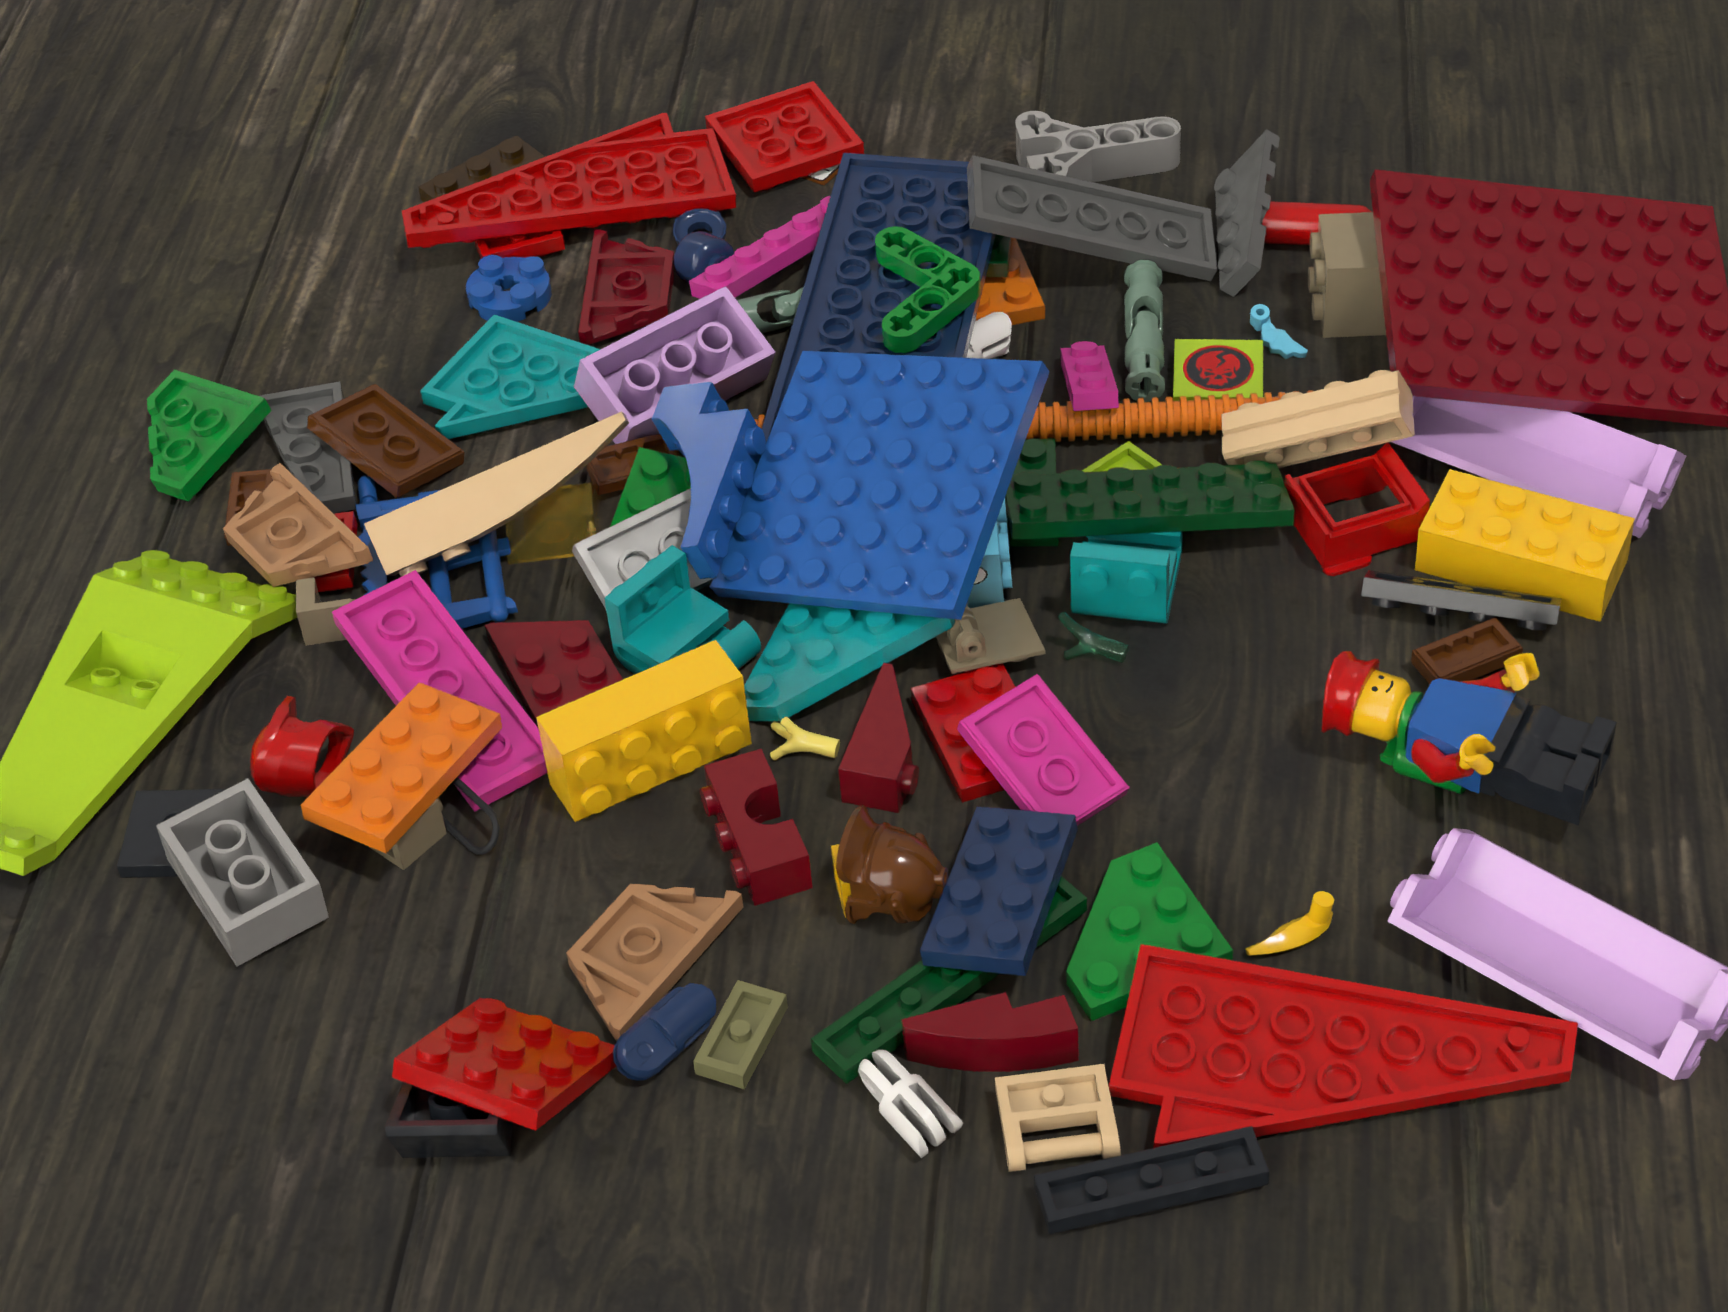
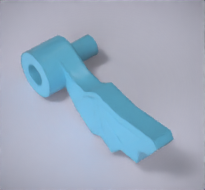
[1250,304,1308,359]

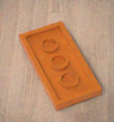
[301,682,502,854]

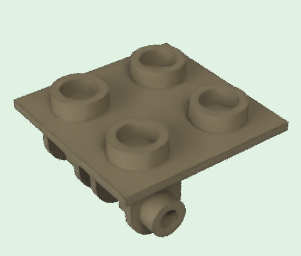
[936,598,1046,674]

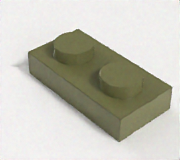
[693,980,788,1089]

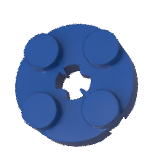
[466,255,552,322]

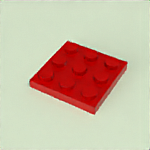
[705,81,864,192]
[392,998,616,1131]

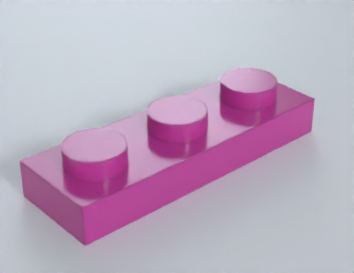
[1060,341,1119,411]

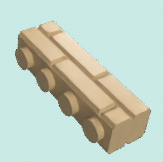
[1221,370,1415,468]

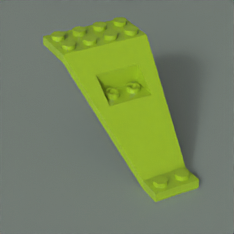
[0,550,298,876]

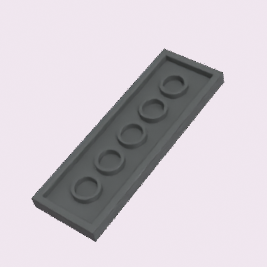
[967,155,1218,281]

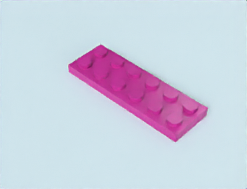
[332,570,548,812]

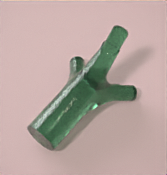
[1058,612,1129,663]

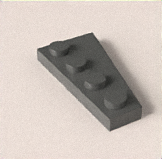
[1214,129,1280,297]
[260,381,356,514]

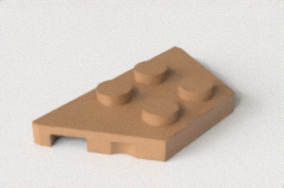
[223,463,373,587]
[566,884,743,1041]

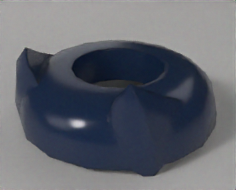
[673,209,726,245]

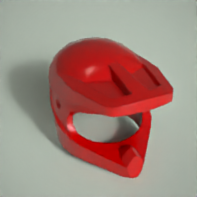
[250,696,354,797]

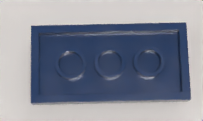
[920,806,1078,976]

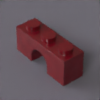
[700,749,813,906]

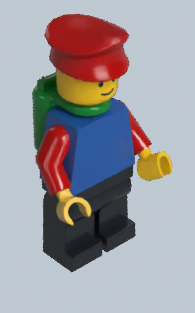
[1321,651,1617,825]

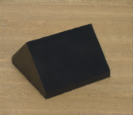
[385,1082,513,1158]

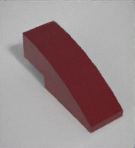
[901,992,1079,1072]

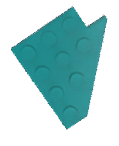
[420,314,601,439]
[744,603,955,721]

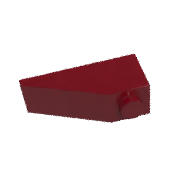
[838,663,919,813]

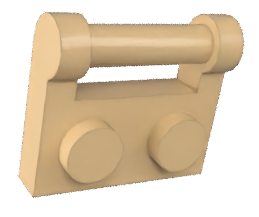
[995,1064,1121,1172]

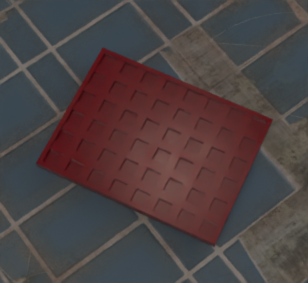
[1370,169,1728,427]

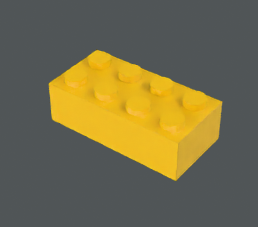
[1415,469,1635,622]
[536,640,752,822]

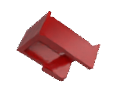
[1285,442,1430,576]

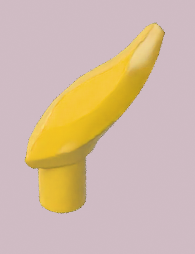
[1245,891,1334,956]

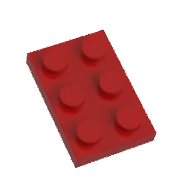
[911,663,1015,803]

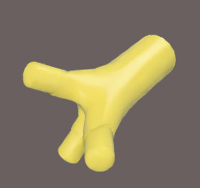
[770,717,840,761]

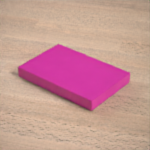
[957,674,1130,826]

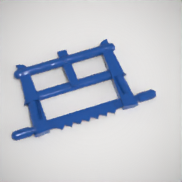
[356,476,518,629]

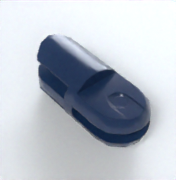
[613,983,716,1080]

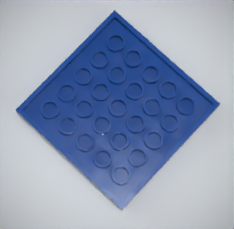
[710,351,1050,620]

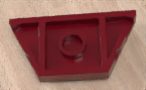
[578,229,675,345]
[485,620,623,727]

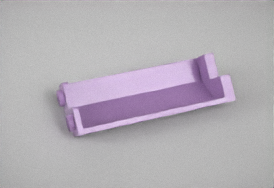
[1391,396,1686,538]
[1388,828,1728,1080]

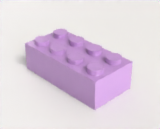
[574,286,776,444]

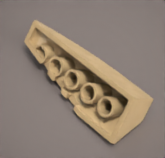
[364,412,629,577]

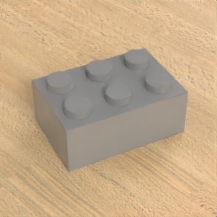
[156,779,329,966]

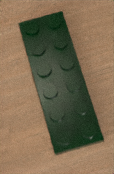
[1005,460,1295,540]

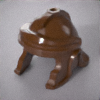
[836,805,948,924]

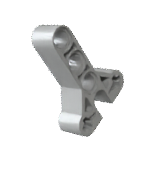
[1015,111,1181,182]

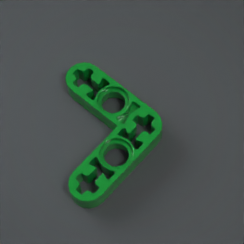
[875,226,981,353]

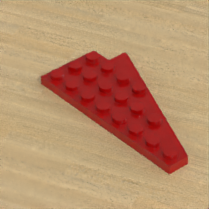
[402,113,736,248]
[1109,944,1578,1148]

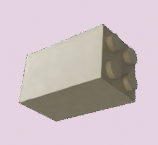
[1308,212,1386,338]

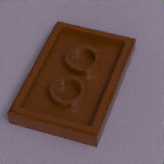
[307,384,465,498]

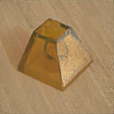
[506,483,599,564]

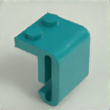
[1070,531,1183,624]
[604,545,761,674]

